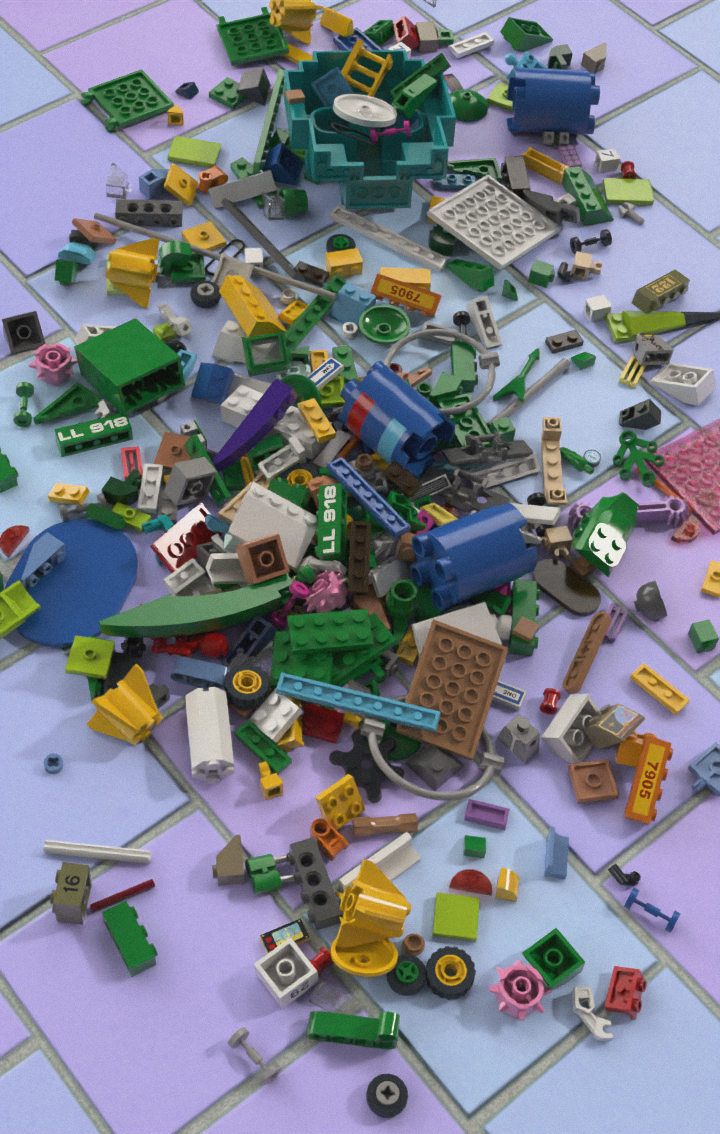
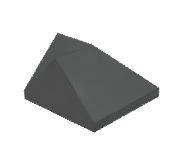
[2,311,45,354]

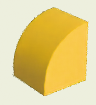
[495,867,520,902]

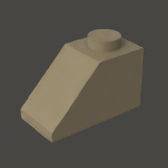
[581,43,607,73]
[212,835,244,886]

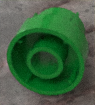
[279,188,308,218]
[385,580,419,620]

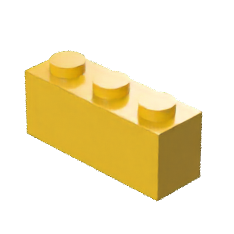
[379,267,431,291]

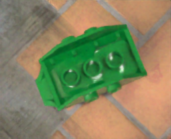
[571,492,639,578]

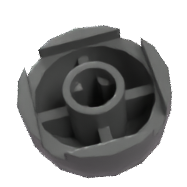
[633,581,667,620]

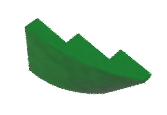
[365,491,426,532]

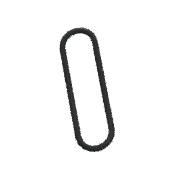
[331,122,374,145]
[205,239,245,275]

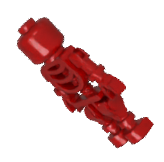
[139,603,229,660]

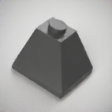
[406,744,464,791]

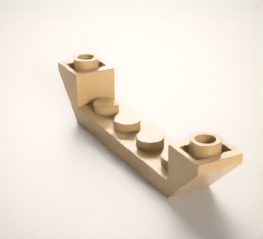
[541,417,567,505]

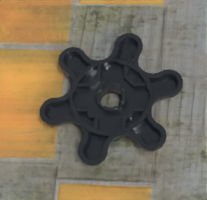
[329,729,404,803]

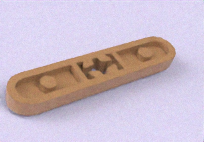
[562,611,611,694]

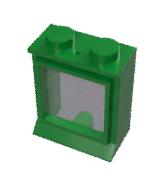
[241,330,293,377]

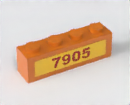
[370,273,442,318]
[623,736,673,825]

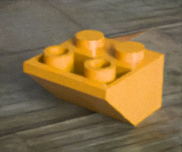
[615,730,659,767]

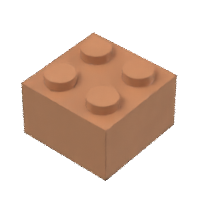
[235,534,290,584]

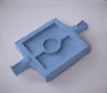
[688,742,720,797]

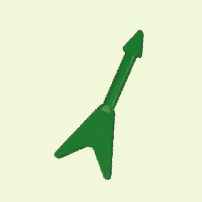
[493,348,540,403]

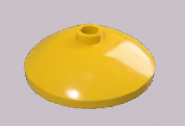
[330,939,398,978]

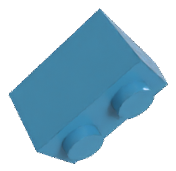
[328,282,376,330]

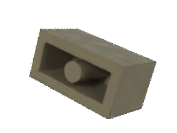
[415,21,440,53]

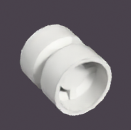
[490,613,512,641]

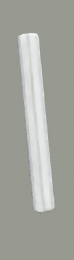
[43,840,151,864]

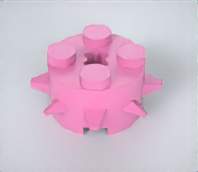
[29,343,78,386]
[303,571,348,613]
[489,960,551,1021]

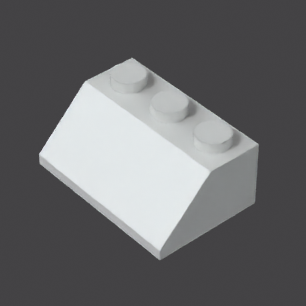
[541,694,600,764]

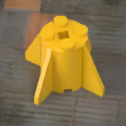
[269,0,324,44]
[106,238,160,308]
[87,664,164,745]
[334,859,411,948]

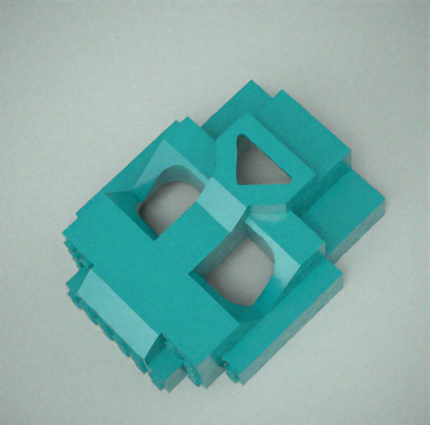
[284,50,456,209]

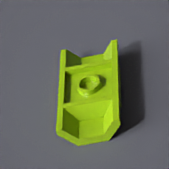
[0,580,41,639]

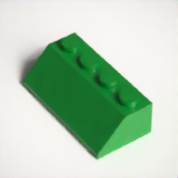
[562,166,614,226]

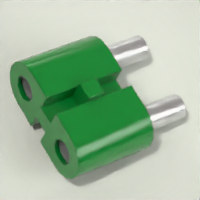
[245,854,294,895]

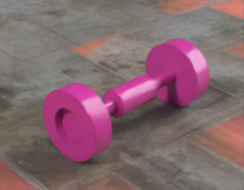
[370,120,411,144]
[269,581,309,629]

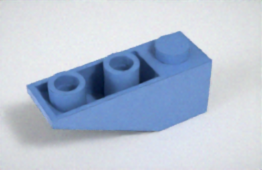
[139,169,169,200]
[21,532,66,591]

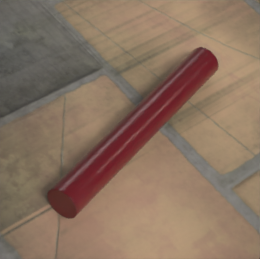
[90,879,155,913]

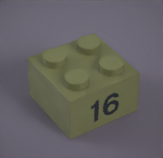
[50,862,92,925]

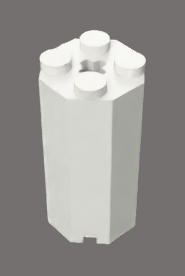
[185,687,235,784]

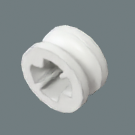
[342,322,358,339]

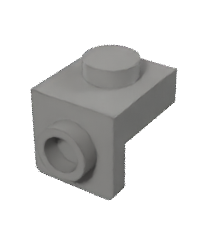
[379,649,400,679]

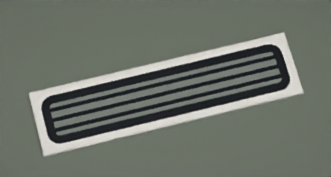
[401,474,451,504]

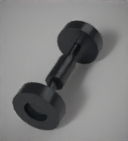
[570,229,612,254]
[453,311,474,349]
[527,492,554,538]

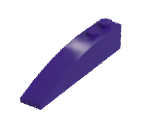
[212,378,298,473]

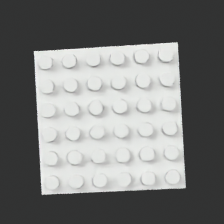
[426,175,561,270]

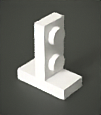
[258,435,306,481]

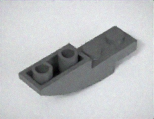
[523,189,580,224]

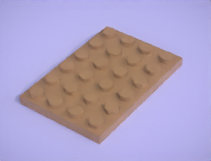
[395,619,508,761]

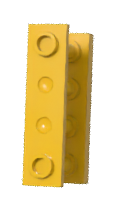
[341,39,393,97]

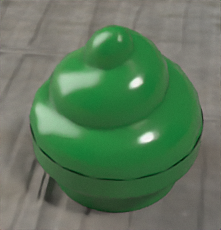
[295,565,316,585]

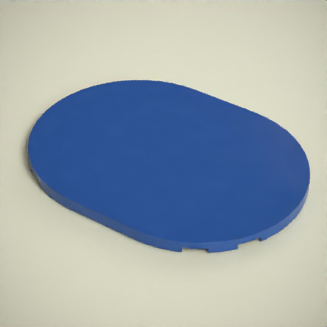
[4,519,138,648]

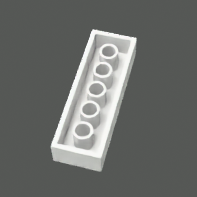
[221,385,332,460]

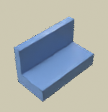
[544,826,569,879]

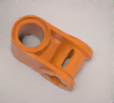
[198,166,228,193]
[310,818,349,861]

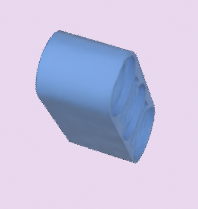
[170,656,230,691]

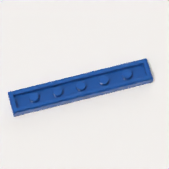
[326,457,411,539]

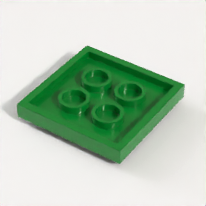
[270,631,334,689]

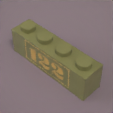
[631,269,690,314]

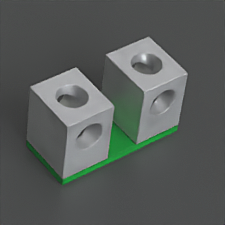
[542,132,569,146]
[180,420,207,448]

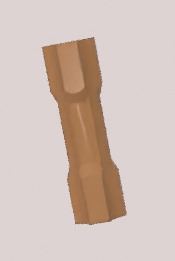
[352,813,418,837]

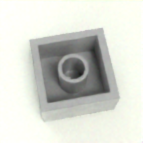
[164,457,217,506]

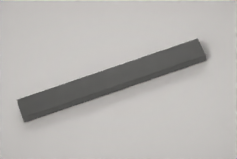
[221,198,305,282]

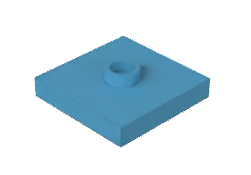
[311,66,354,107]

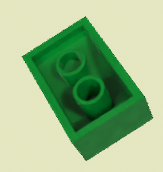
[500,17,553,51]

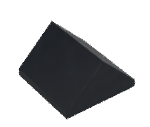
[237,67,271,106]

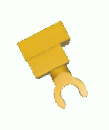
[258,761,283,800]

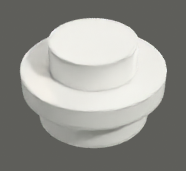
[280,288,298,304]

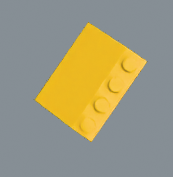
[219,275,287,338]

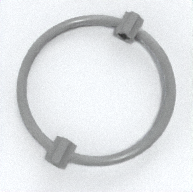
[384,329,500,416]
[360,695,504,801]

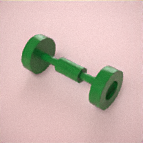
[13,382,34,427]

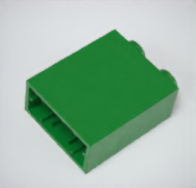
[74,318,185,416]

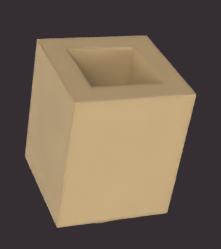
[571,251,602,280]
[542,526,572,561]

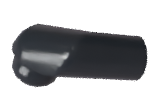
[557,262,573,282]
[608,864,641,887]

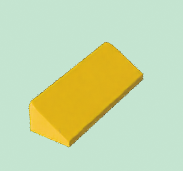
[320,7,354,37]

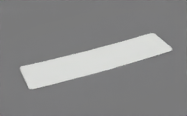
[313,430,351,467]

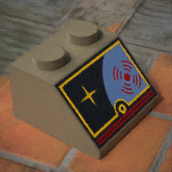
[583,703,645,750]

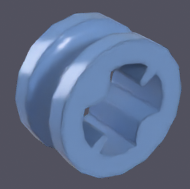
[44,753,63,774]

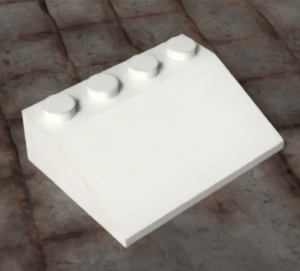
[227,482,318,571]
[412,602,506,662]

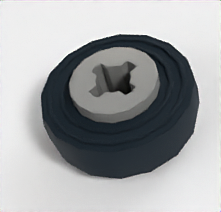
[190,281,221,308]
[366,1073,408,1118]

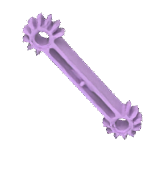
[568,495,689,529]

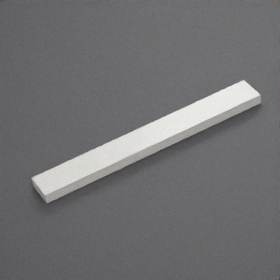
[329,205,449,272]

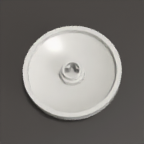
[333,94,397,127]

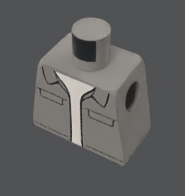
[497,715,540,764]

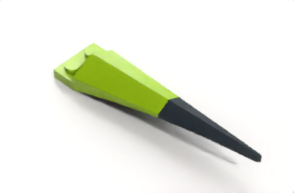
[604,311,720,343]

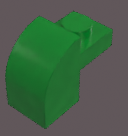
[158,241,192,276]

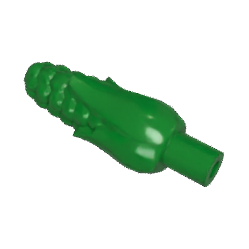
[559,447,594,475]

